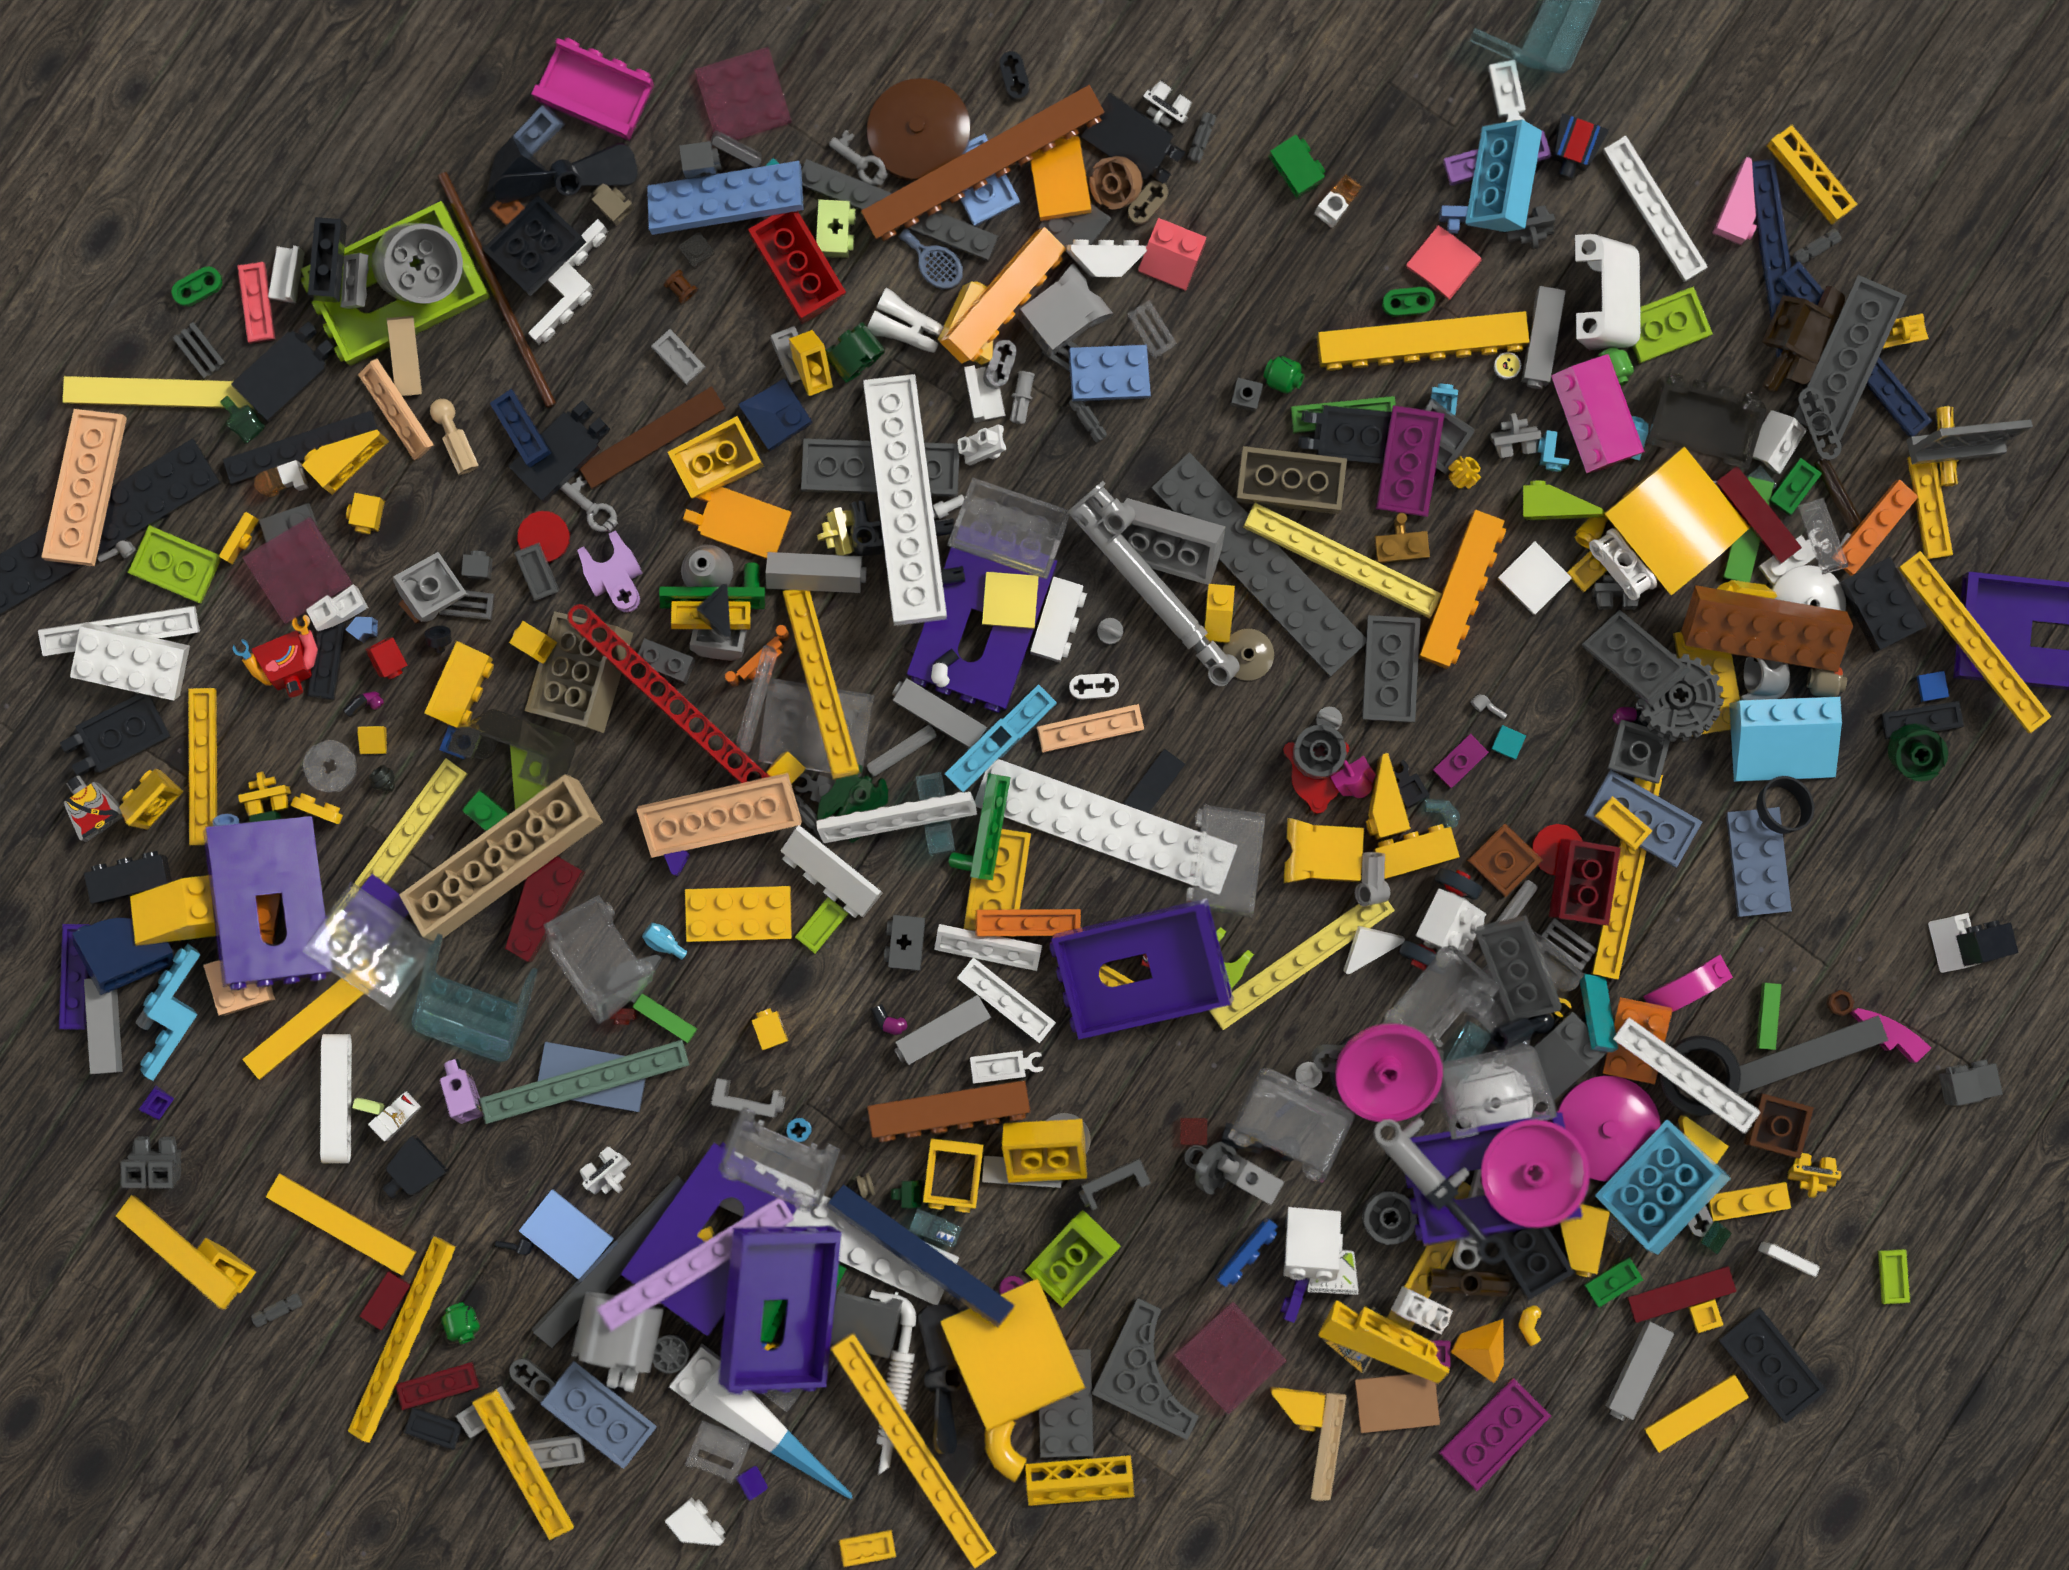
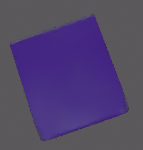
[737,1466,768,1500]

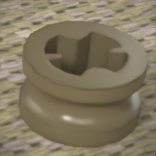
[856,1173,876,1198]

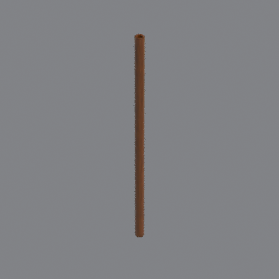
[437,172,556,408]

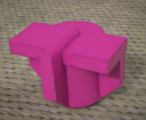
[1331,756,1376,798]

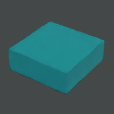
[1491,725,1526,760]

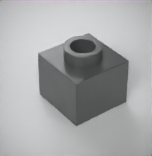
[1231,378,1263,412]
[461,551,493,580]

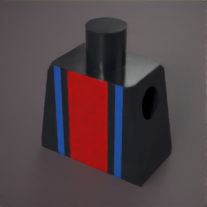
[1552,113,1609,180]

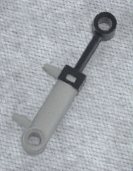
[1373,1118,1506,1264]

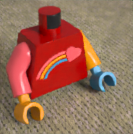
[233,615,318,697]

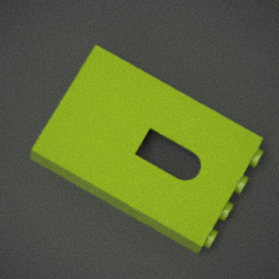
[300,201,490,366]

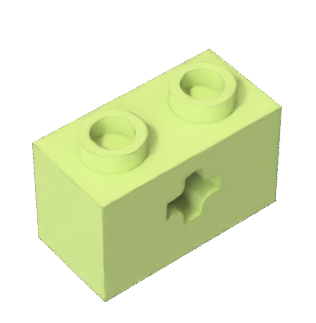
[816,200,855,258]

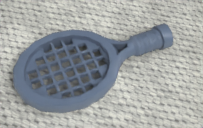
[899,229,963,290]

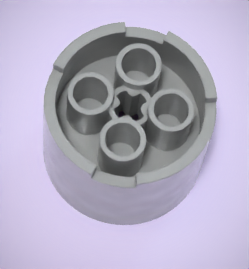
[372,223,463,303]
[572,1292,664,1373]

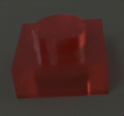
[607,1008,636,1025]

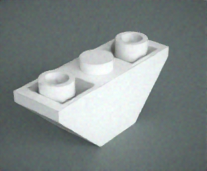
[1065,240,1147,277]
[1391,1286,1453,1335]

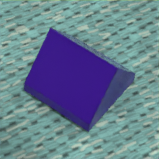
[664,850,690,876]
[139,1086,174,1120]

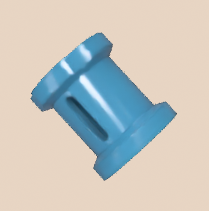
[787,1118,812,1142]

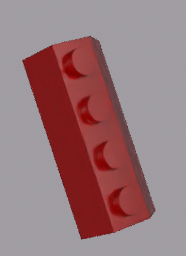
[748,211,846,324]

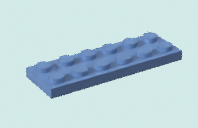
[648,161,803,235]

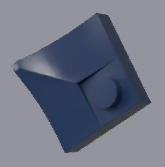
[738,379,813,451]

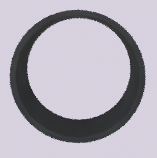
[1756,776,1814,834]

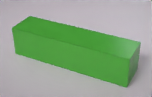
[1756,983,1781,1050]
[633,994,698,1043]

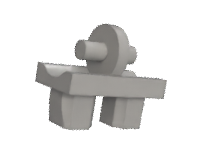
[1490,413,1541,458]

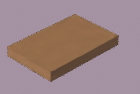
[1355,1373,1440,1433]

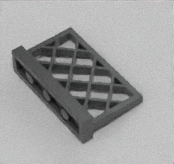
[1906,419,2033,465]

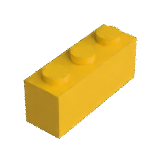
[1373,824,1460,879]

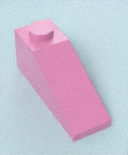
[1713,157,1757,245]

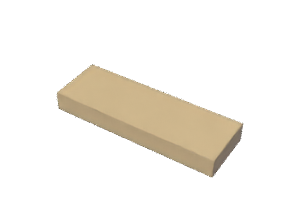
[387,316,422,396]

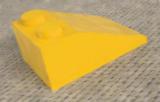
[668,416,764,499]
[302,430,389,495]
[1366,753,1411,840]
[119,769,184,830]
[130,875,216,946]

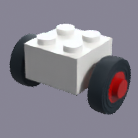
[1399,868,1486,973]

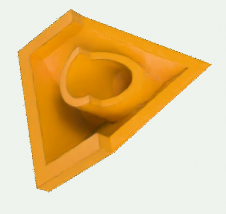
[1451,1319,1504,1383]

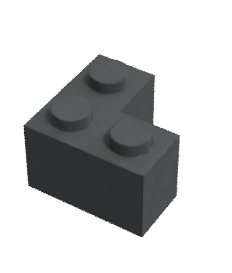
[1939,1059,2003,1106]

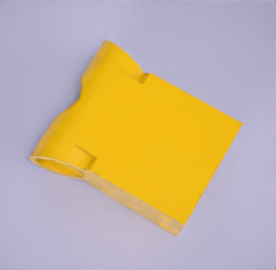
[1284,818,1364,883]

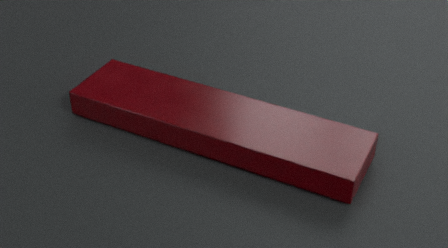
[1716,466,1802,565]
[1627,1266,1737,1323]

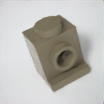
[592,184,635,226]

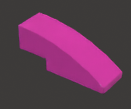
[1850,1008,1932,1063]

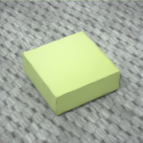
[352,1098,385,1115]

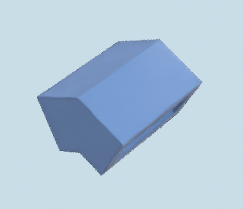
[346,617,378,643]

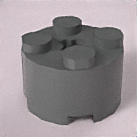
[1292,724,1347,780]
[1362,1191,1417,1245]

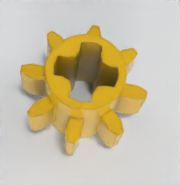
[1448,456,1481,489]

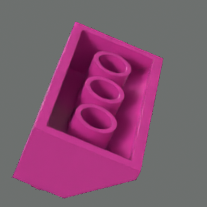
[1551,354,1644,473]

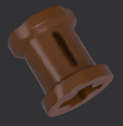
[664,269,698,304]

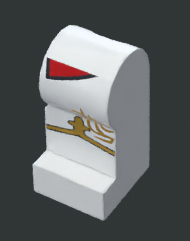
[368,1091,421,1142]

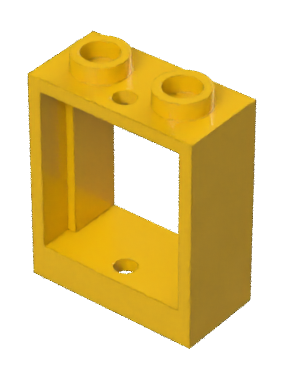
[923,1138,984,1213]

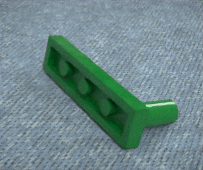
[659,562,765,609]
[949,773,1011,880]

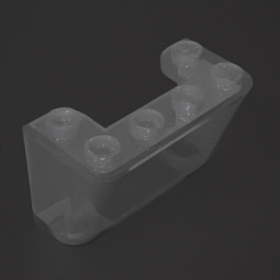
[1185,804,1265,918]
[1438,1045,1557,1139]

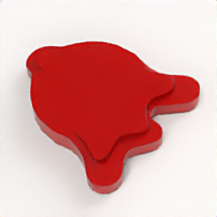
[1283,742,1350,814]

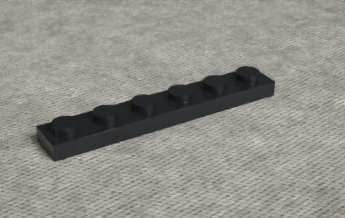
[223,410,379,485]

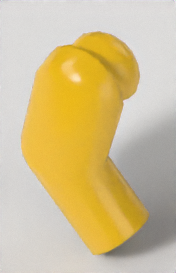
[1519,1305,1541,1346]

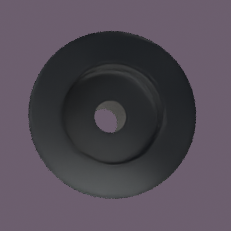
[424,626,452,653]

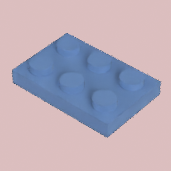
[1068,345,1151,401]

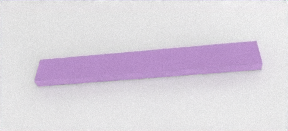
[597,1197,794,1332]

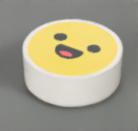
[1494,352,1521,380]

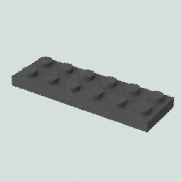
[1793,275,1907,440]
[801,439,959,497]

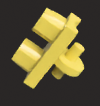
[817,507,862,556]

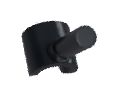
[495,1238,534,1255]

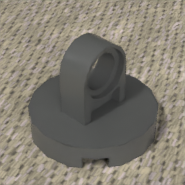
[1185,1142,1237,1194]

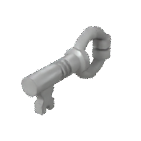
[829,130,888,186]
[560,476,618,532]

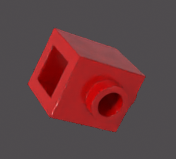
[365,637,408,679]

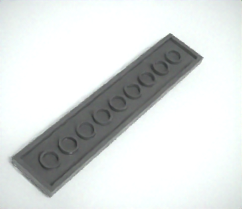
[1151,452,1367,677]

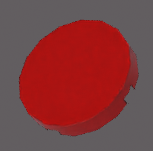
[517,511,570,563]
[1532,824,1583,876]

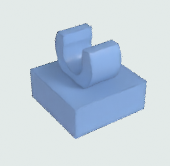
[1439,206,1468,234]

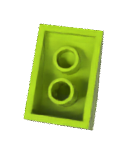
[1025,1210,1121,1308]

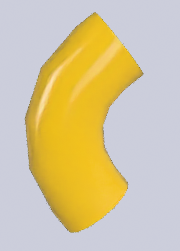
[984,1420,1027,1482]

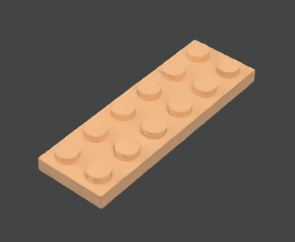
[42,409,127,566]
[636,773,802,858]

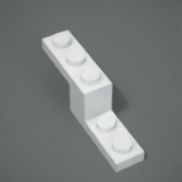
[528,219,608,345]

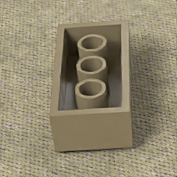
[1236,446,1347,514]

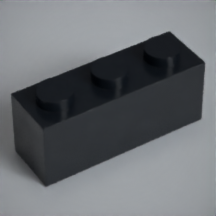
[308,217,347,303]
[84,851,172,904]

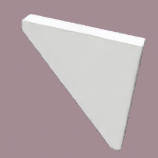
[1343,926,1405,974]

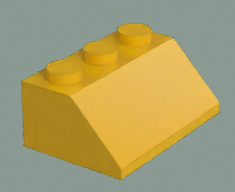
[424,641,494,730]
[1002,1119,1087,1183]

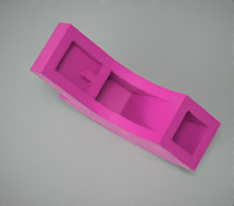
[1643,955,1733,1012]

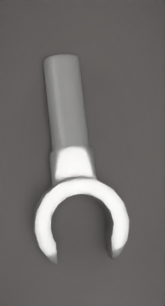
[98,541,136,562]
[1471,695,1507,720]

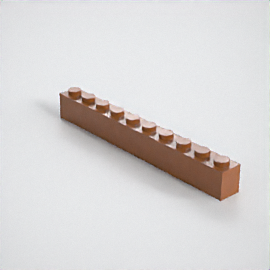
[861,85,1105,242]

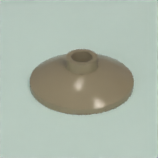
[1222,629,1274,681]

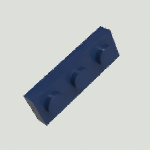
[490,389,551,467]

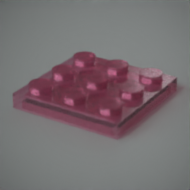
[694,47,792,140]
[242,516,353,624]
[1174,1301,1287,1414]

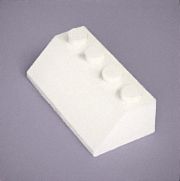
[781,825,883,918]

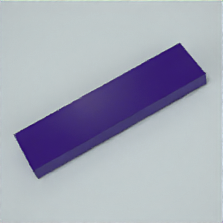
[59,924,90,1030]

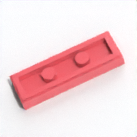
[238,262,275,343]

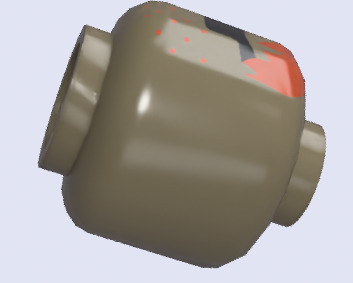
[1806,667,1847,697]

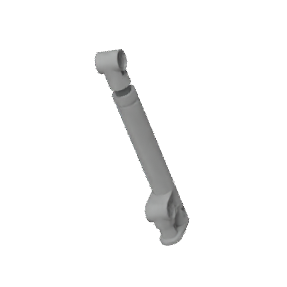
[1067,481,1240,686]

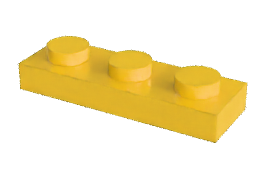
[671,601,751,629]
[1708,1182,1791,1221]

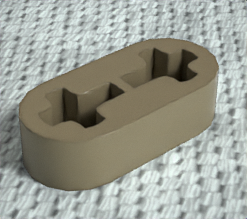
[1128,181,1168,226]

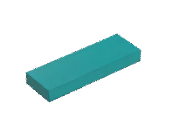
[1579,974,1618,1053]

